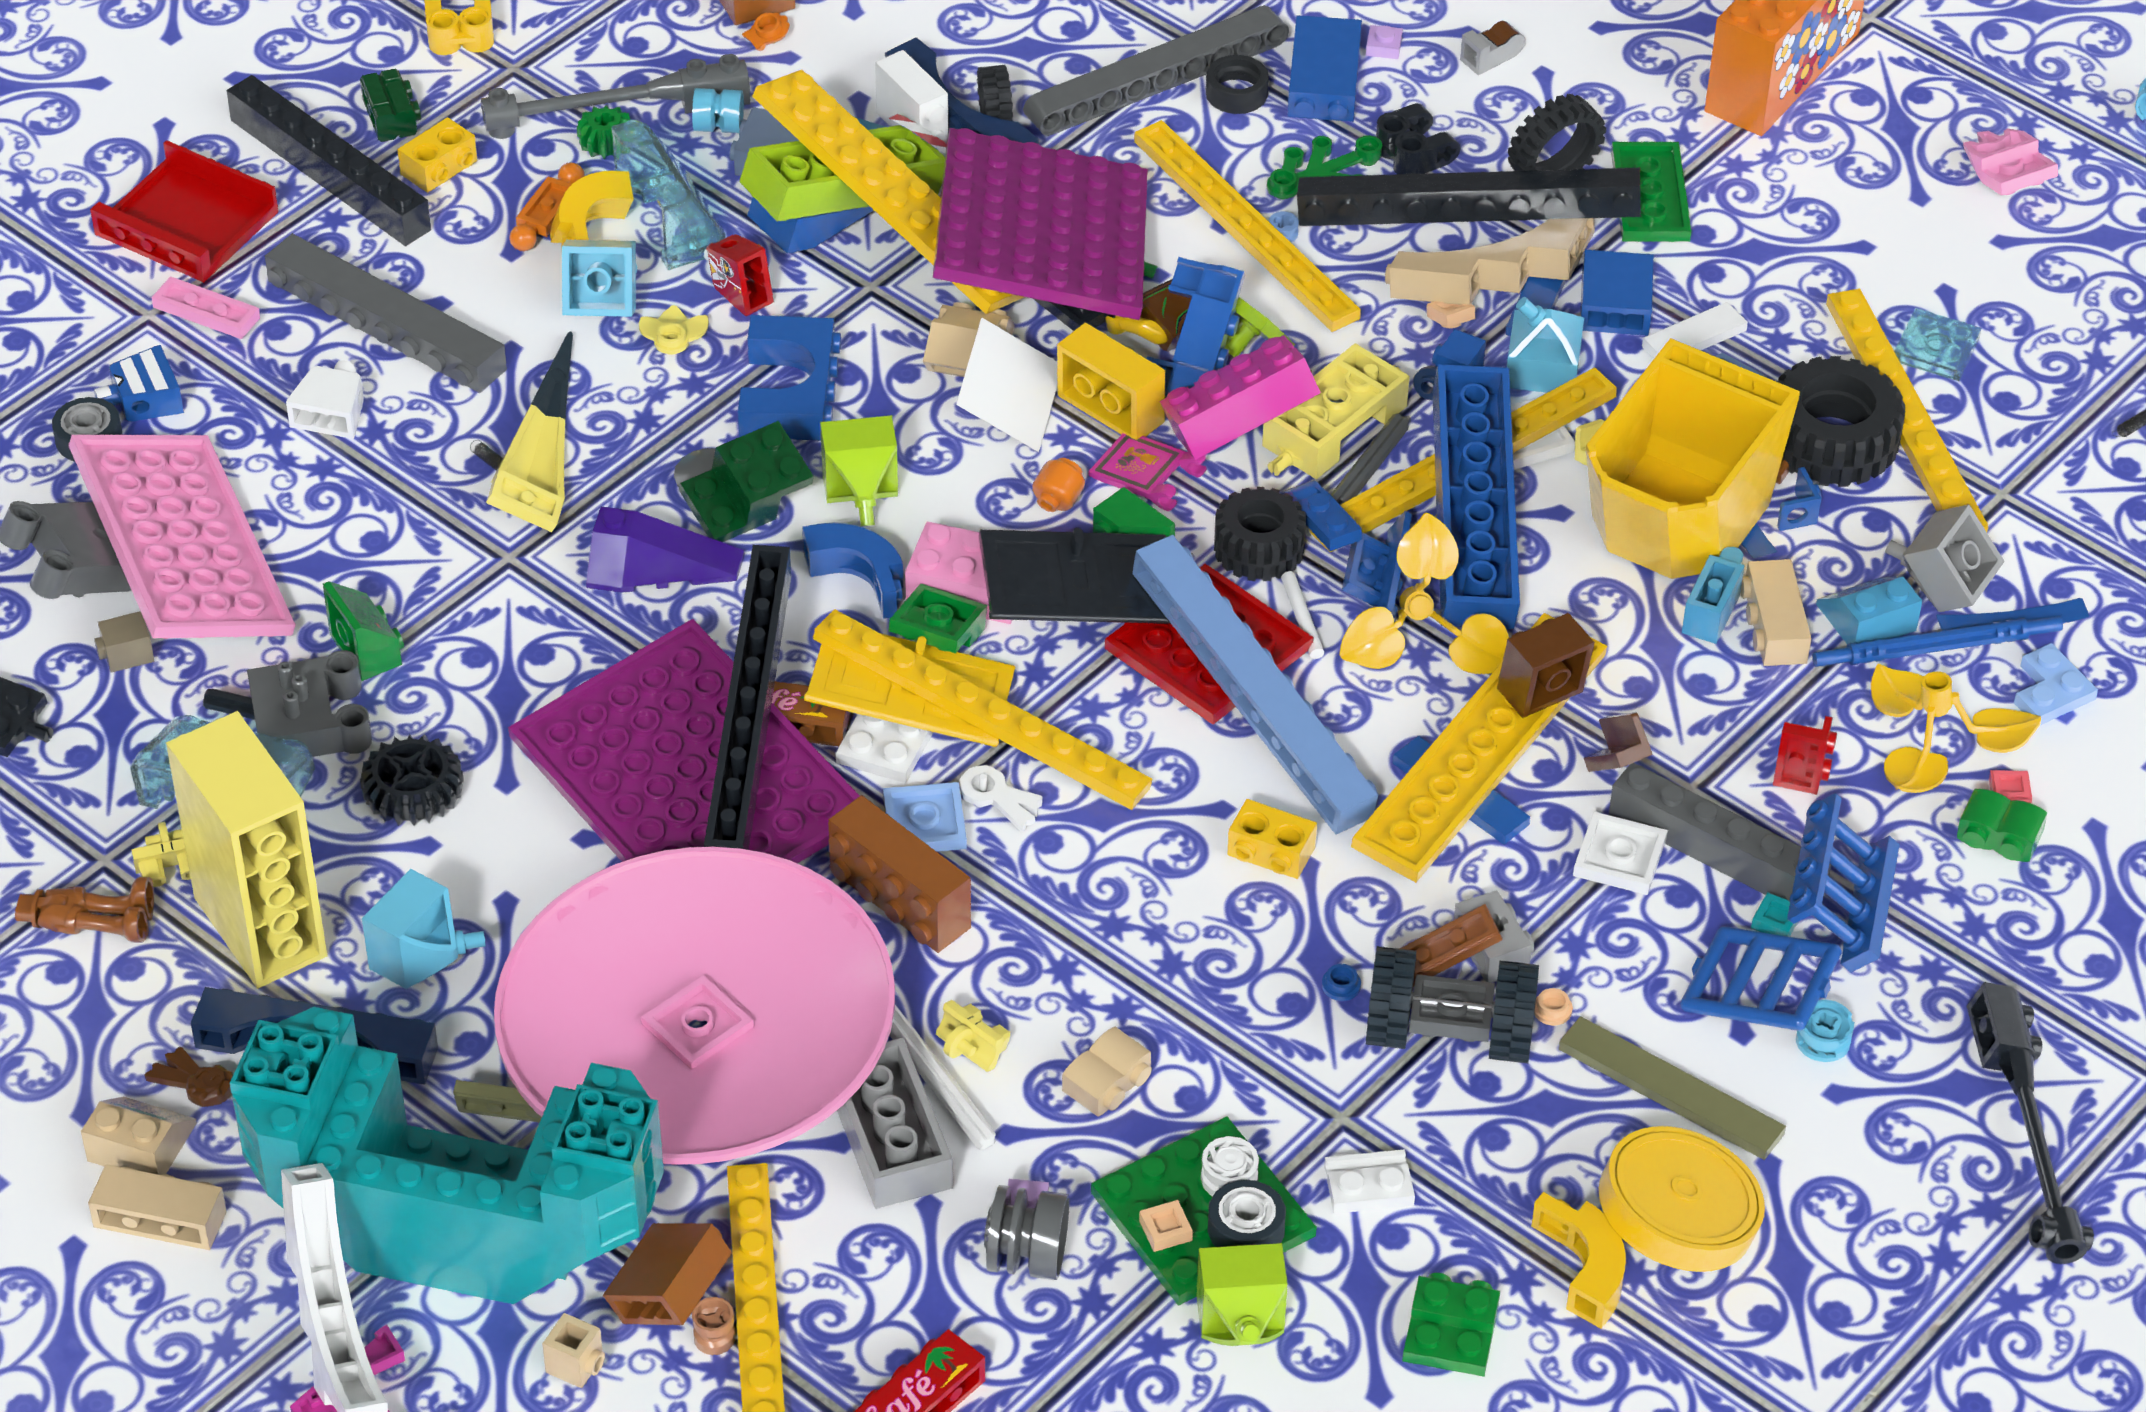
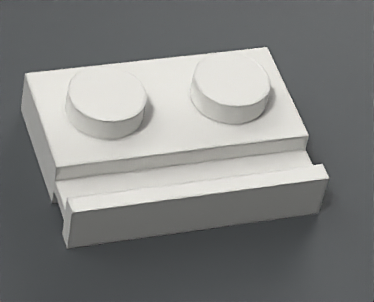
[1324,1149,1415,1214]

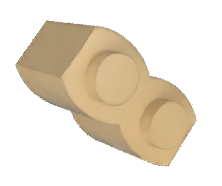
[1062,1027,1152,1117]

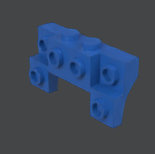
[1147,257,1245,398]

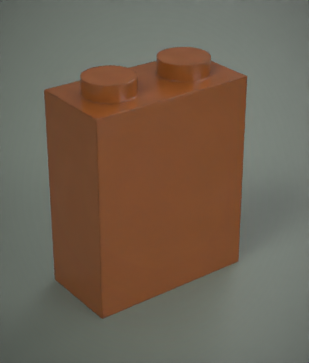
[603,1223,732,1325]

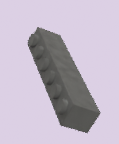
[1609,763,1831,901]

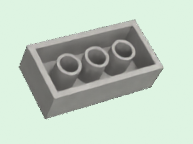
[837,1038,953,1209]

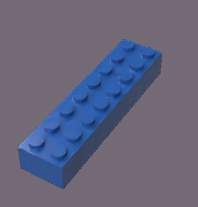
[1432,364,1520,629]

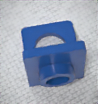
[1777,467,1822,531]

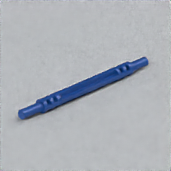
[1812,616,2063,667]

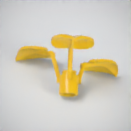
[1339,513,1509,674]
[1871,663,2041,793]

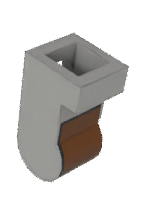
[1460,20,1525,76]

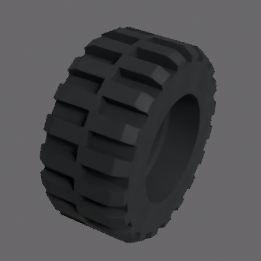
[1777,356,1905,487]

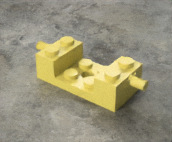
[1262,343,1410,480]

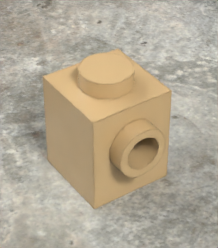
[542,1313,605,1388]

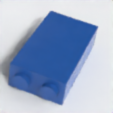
[1287,15,1362,122]

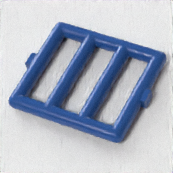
[1680,926,1842,1031]

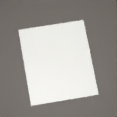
[956,318,1057,452]

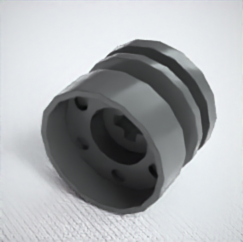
[984,1185,1070,1280]

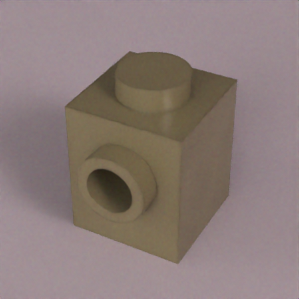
[94,611,155,673]

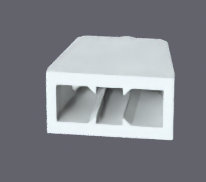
[286,360,364,439]

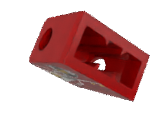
[704,234,774,316]

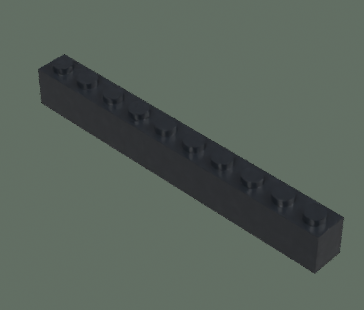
[1297,167,1641,226]
[704,544,791,850]

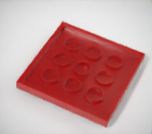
[1105,563,1314,725]

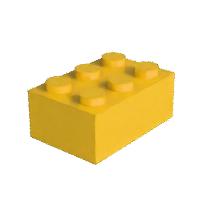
[1057,323,1165,440]

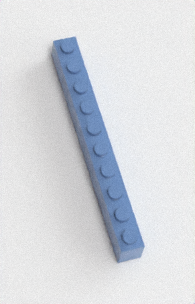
[1132,535,1378,835]

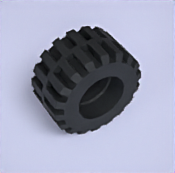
[1214,487,1306,582]

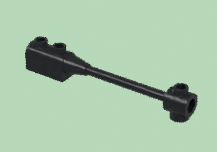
[1966,982,2094,1264]

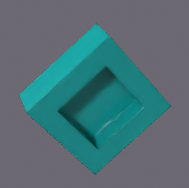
[1751,892,1798,937]

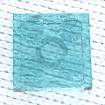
[1894,308,1982,381]

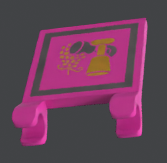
[1088,433,1207,511]

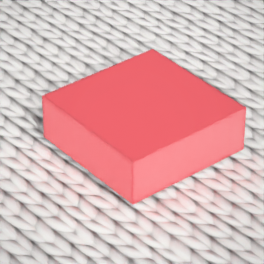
[1989,770,2032,803]

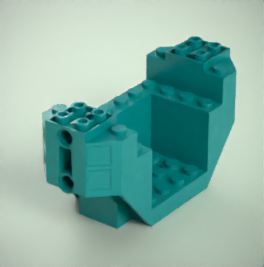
[230,1007,664,1305]

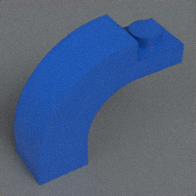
[802,523,904,619]

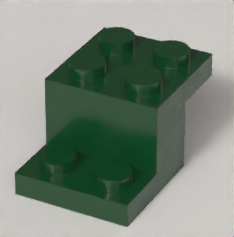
[679,421,814,542]

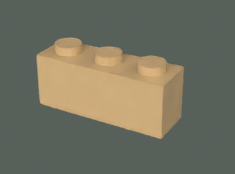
[1740,559,1812,666]
[88,1164,227,1250]

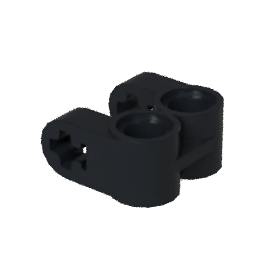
[1376,103,1461,174]

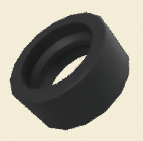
[1206,55,1269,114]

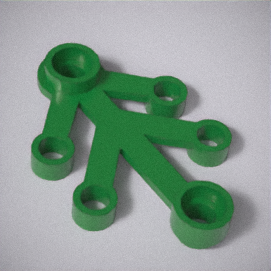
[1266,135,1382,199]

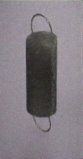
[2112,410,2146,437]
[470,440,503,471]

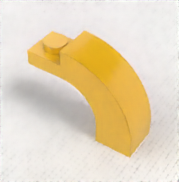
[550,171,634,252]
[1531,1192,1626,1329]

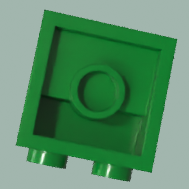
[888,583,987,654]
[1402,1273,1500,1377]

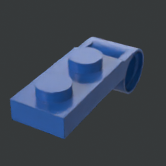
[1280,480,1362,551]

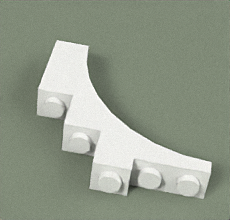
[281,1163,388,1412]

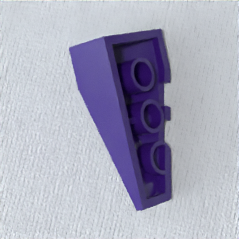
[586,506,745,593]

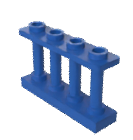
[1787,793,1900,973]

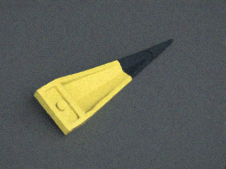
[486,331,573,532]

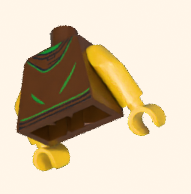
[1105,279,1191,352]

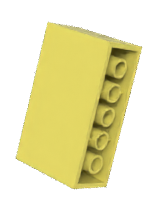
[166,711,328,989]

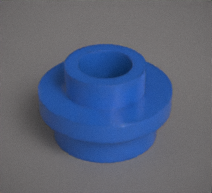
[1322,964,1361,1001]

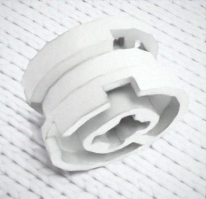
[1201,1136,1259,1196]

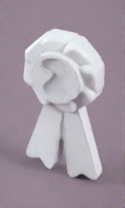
[959,765,1043,832]

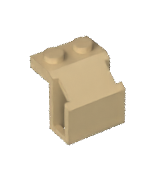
[923,302,1015,377]

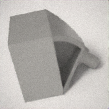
[1885,504,2005,612]

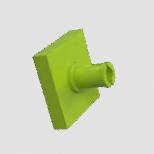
[1225,297,1295,357]

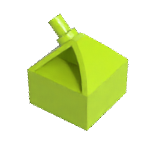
[820,415,898,527]
[1197,1243,1288,1346]

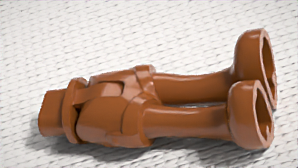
[15,877,154,943]

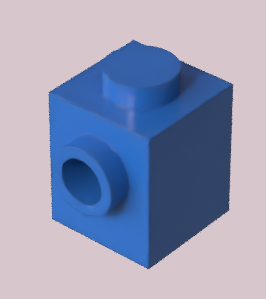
[1432,329,1486,367]

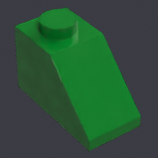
[1093,487,1175,537]

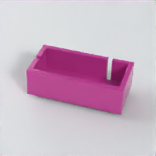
[1159,335,1321,460]

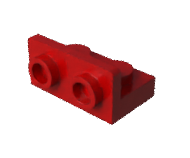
[1773,716,1838,795]

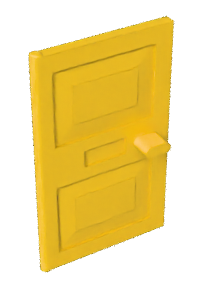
[804,633,1015,747]

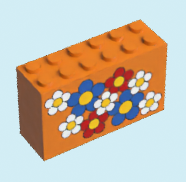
[1704,0,1864,137]

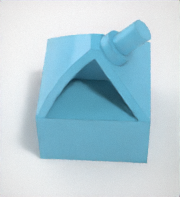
[562,240,637,317]
[1507,297,1584,393]
[362,869,486,989]

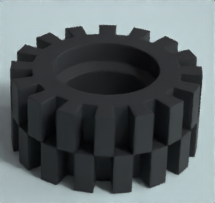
[977,65,1013,121]

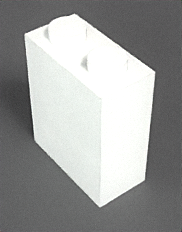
[875,50,948,144]

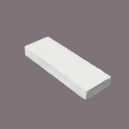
[1642,302,1748,358]

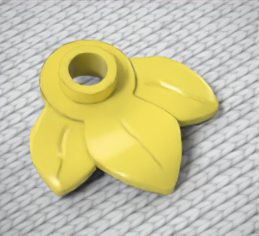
[639,305,709,355]

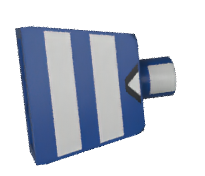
[94,345,184,422]

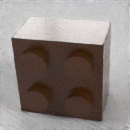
[1497,613,1595,718]

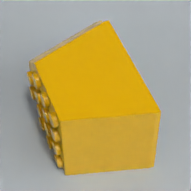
[1586,338,1800,579]

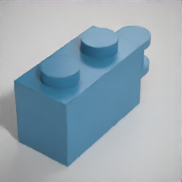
[1682,547,1745,644]

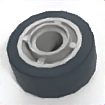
[52,397,123,462]

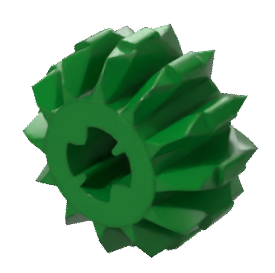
[577,105,634,159]

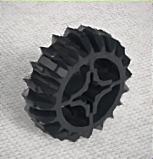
[360,734,464,826]

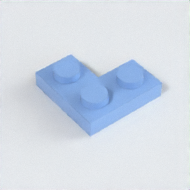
[2014,643,2098,726]

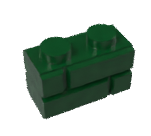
[360,68,421,142]

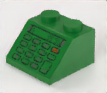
[323,581,404,681]

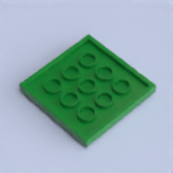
[1091,1116,1317,1306]

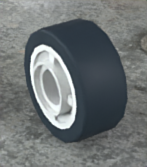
[1208,1180,1286,1247]

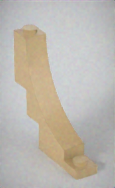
[1385,218,1595,305]

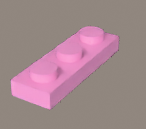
[151,276,260,339]

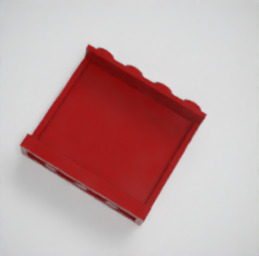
[90,140,279,283]

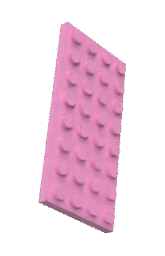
[69,435,296,639]

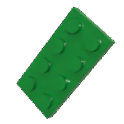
[1611,142,1691,242]

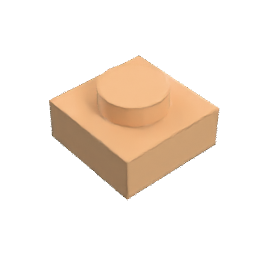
[1427,301,1475,328]
[1139,1200,1193,1252]

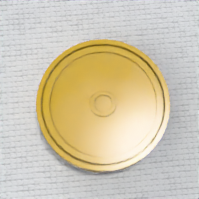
[1598,1126,1765,1272]

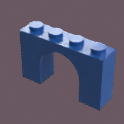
[738,315,841,441]

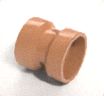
[692,1297,735,1355]

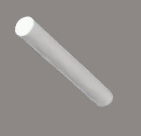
[1281,571,1324,659]

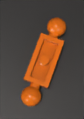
[509,162,585,251]

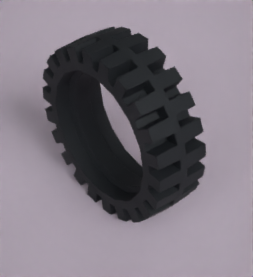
[1508,94,1606,171]

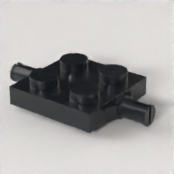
[0,677,54,757]

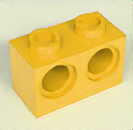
[397,117,477,193]
[1227,799,1317,879]

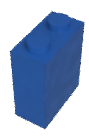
[1580,249,1654,336]

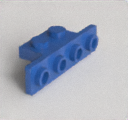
[1342,511,1412,619]

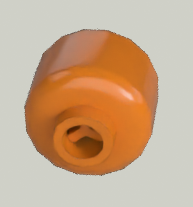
[1032,458,1085,512]

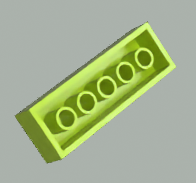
[739,125,945,221]

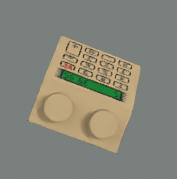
[81,1096,197,1175]

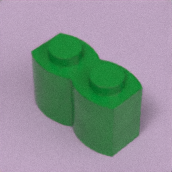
[1957,789,2047,862]

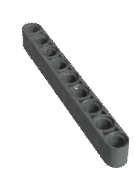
[1023,5,1289,136]

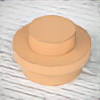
[1534,988,1573,1026]

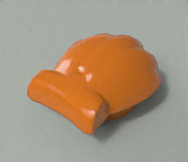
[742,13,790,51]

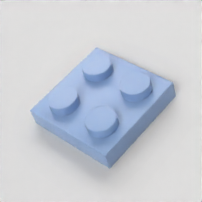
[883,782,967,852]

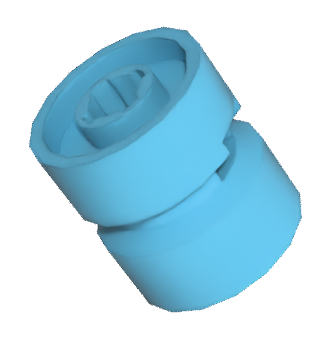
[692,88,744,133]

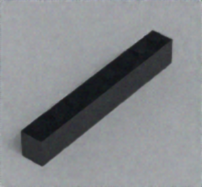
[226,75,431,247]

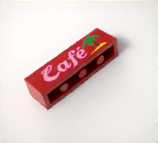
[854,1329,985,1412]

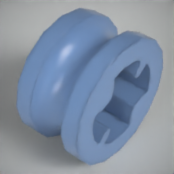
[1269,211,1299,243]

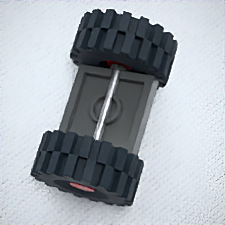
[1366,946,1539,1064]

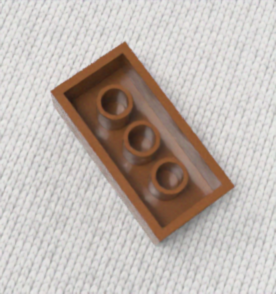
[828,795,971,953]

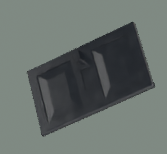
[979,527,1171,624]

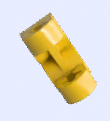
[424,0,494,55]

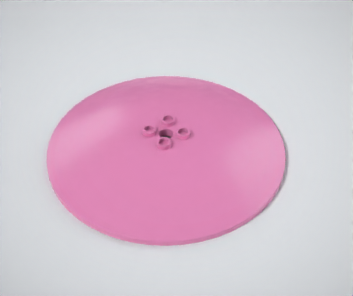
[494,847,895,1165]

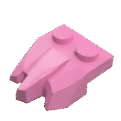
[1963,128,2058,195]

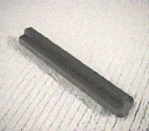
[1331,413,1409,505]

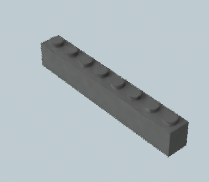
[265,233,507,393]

